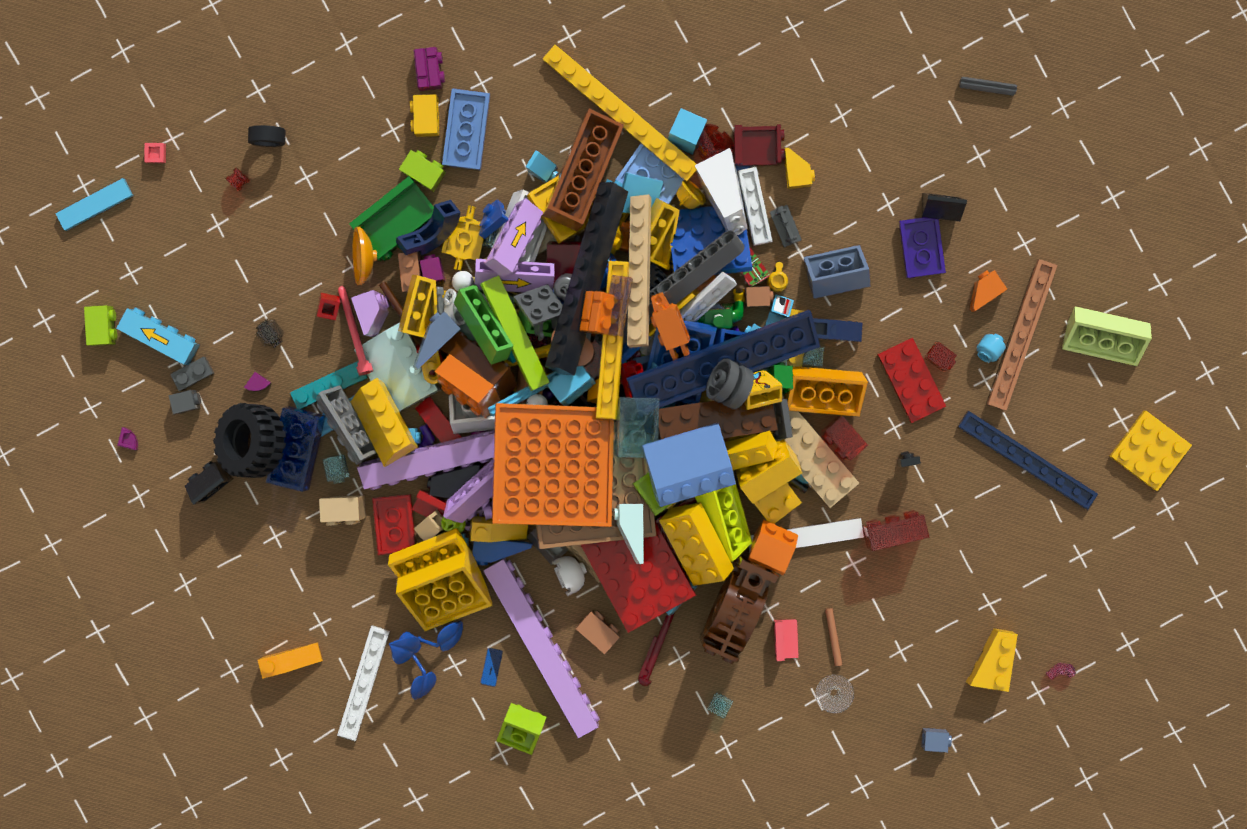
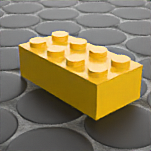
[659,502,734,586]

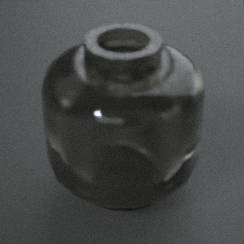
[255,318,284,348]

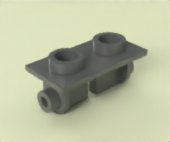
[770,205,802,247]

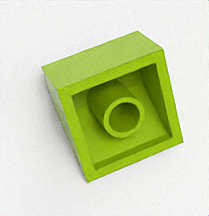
[496,703,547,755]

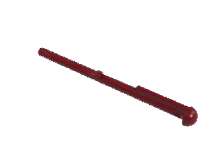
[638,570,688,686]

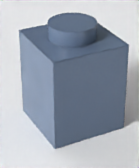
[921,728,952,753]

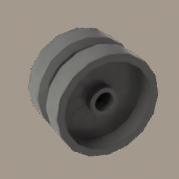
[706,359,754,409]

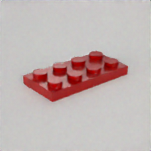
[877,337,946,423]

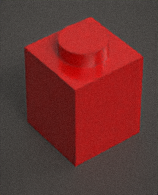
[317,293,340,320]

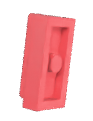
[774,619,798,661]

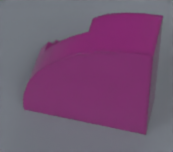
[244,372,271,391]
[117,427,138,450]

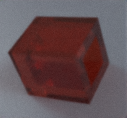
[924,341,957,371]

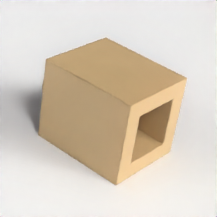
[414,510,443,541]

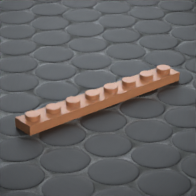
[987,259,1058,411]

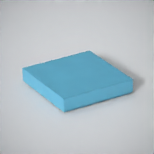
[622,172,663,214]

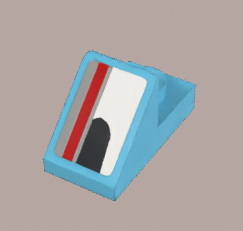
[765,294,794,326]

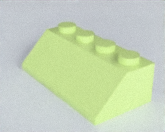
[1062,307,1152,366]

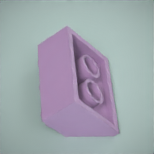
[351,290,390,338]

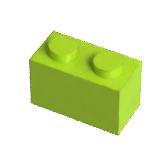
[399,150,446,192]
[84,305,118,346]

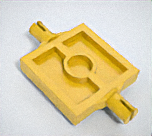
[442,205,485,271]

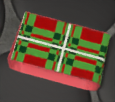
[740,246,769,287]

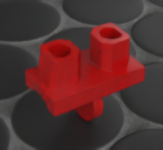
[620,360,643,399]

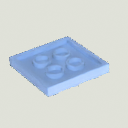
[615,143,683,204]

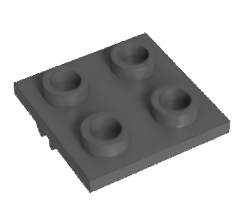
[513,284,563,341]

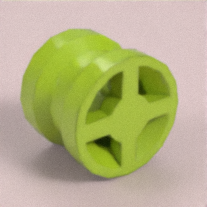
[441,516,466,533]

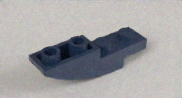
[787,317,863,342]

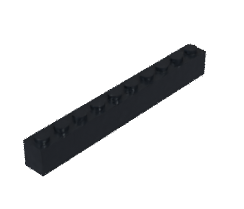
[545,182,628,376]

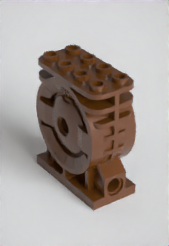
[699,554,779,664]

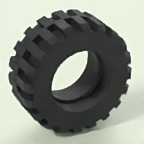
[213,403,286,478]

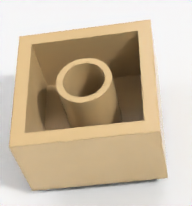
[319,495,366,526]

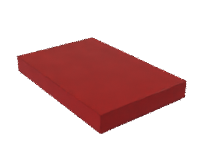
[372,494,416,555]

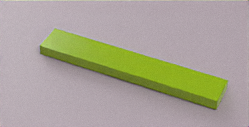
[480,275,550,391]

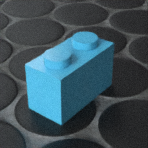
[547,366,596,406]

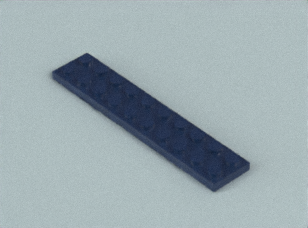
[626,310,820,416]

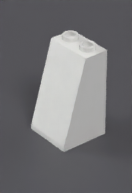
[695,148,748,235]

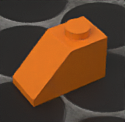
[970,270,1007,312]

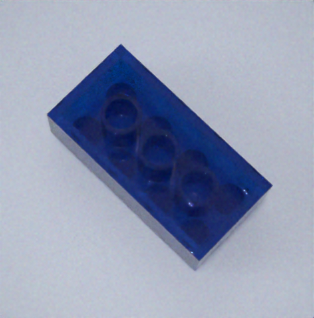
[266,406,326,492]

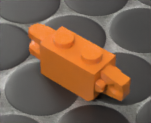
[651,292,690,360]

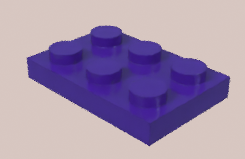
[899,217,946,279]

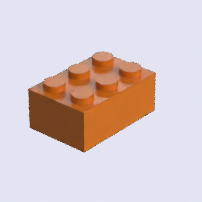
[435,354,501,418]

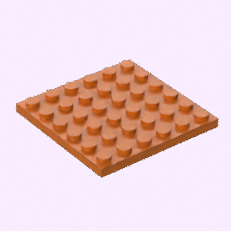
[492,403,614,527]

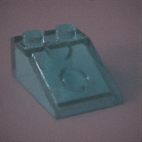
[614,397,659,458]

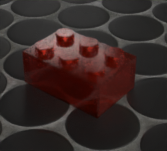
[862,510,930,551]

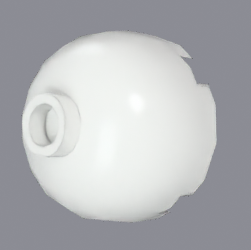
[552,556,587,596]

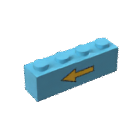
[116,307,200,365]

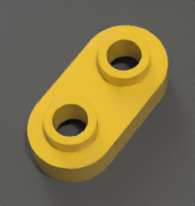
[421,351,441,384]

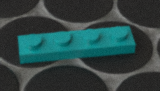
[290,361,368,410]

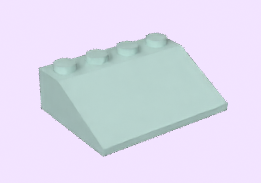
[354,323,440,412]

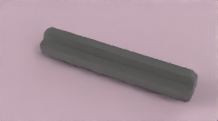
[959,77,1017,96]

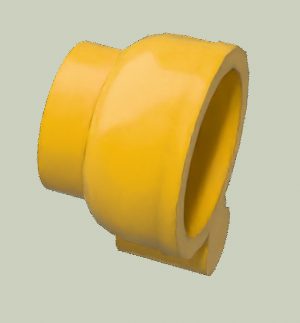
[767,262,788,292]

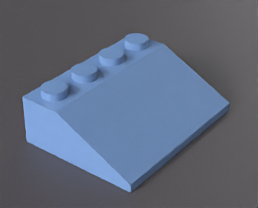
[642,423,736,507]

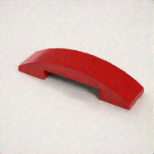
[415,396,462,443]

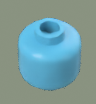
[976,334,1006,363]

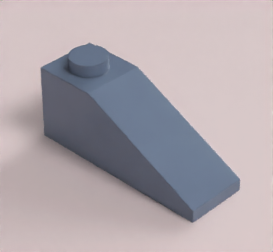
[413,311,461,370]

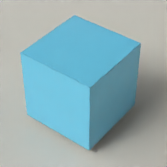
[668,108,707,155]

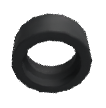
[248,125,286,147]

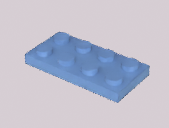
[442,89,490,170]

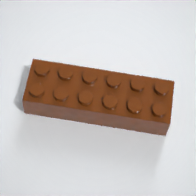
[542,108,624,232]

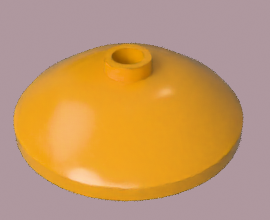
[352,227,377,285]

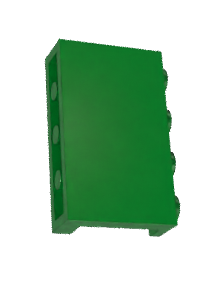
[349,176,434,262]

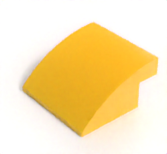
[388,528,492,631]

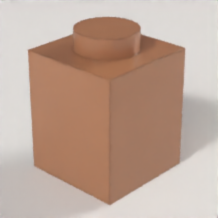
[745,286,773,308]

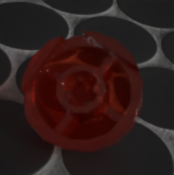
[696,124,734,160]

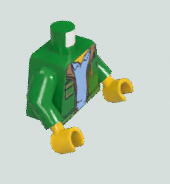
[696,289,746,329]

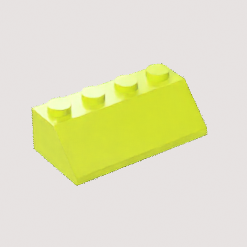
[695,481,752,562]

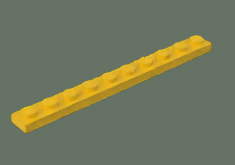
[543,45,697,182]

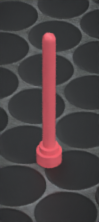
[338,286,373,375]

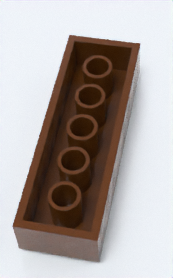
[653,401,778,442]

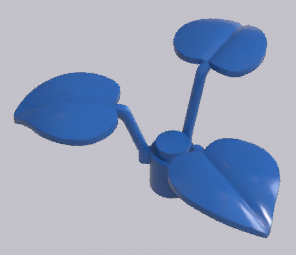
[389,620,463,700]

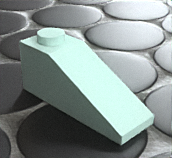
[613,504,644,564]

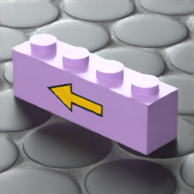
[484,198,543,278]
[474,259,554,293]

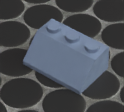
[804,245,870,299]

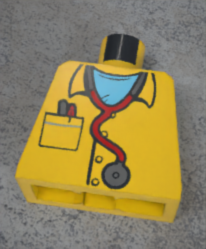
[744,370,782,410]

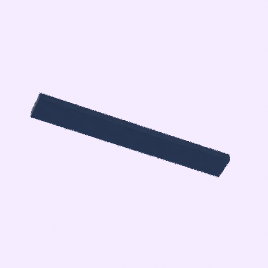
[957,411,1098,510]

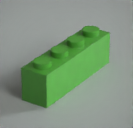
[454,285,513,365]

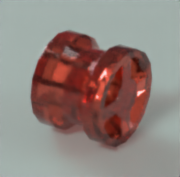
[225,167,250,191]

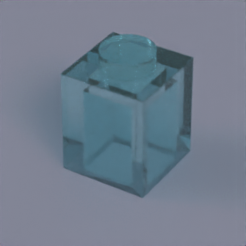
[322,455,349,484]

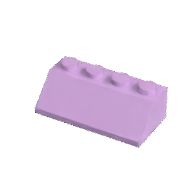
[443,458,494,523]

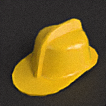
[676,180,706,209]

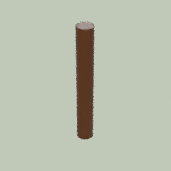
[379,282,403,319]

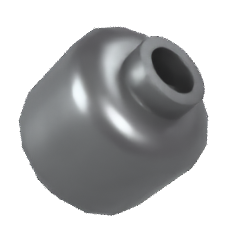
[554,274,572,301]

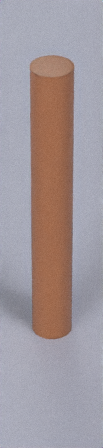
[825,608,842,666]

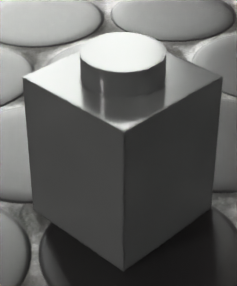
[168,390,201,414]

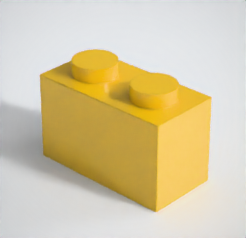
[410,95,440,137]

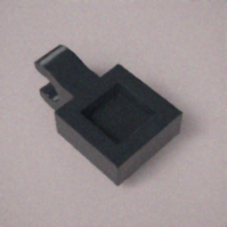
[897,451,921,467]

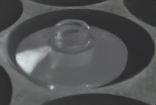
[816,675,854,713]

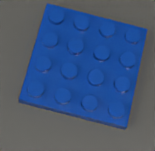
[670,206,752,275]

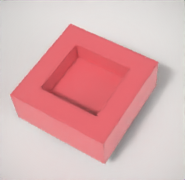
[144,143,166,163]

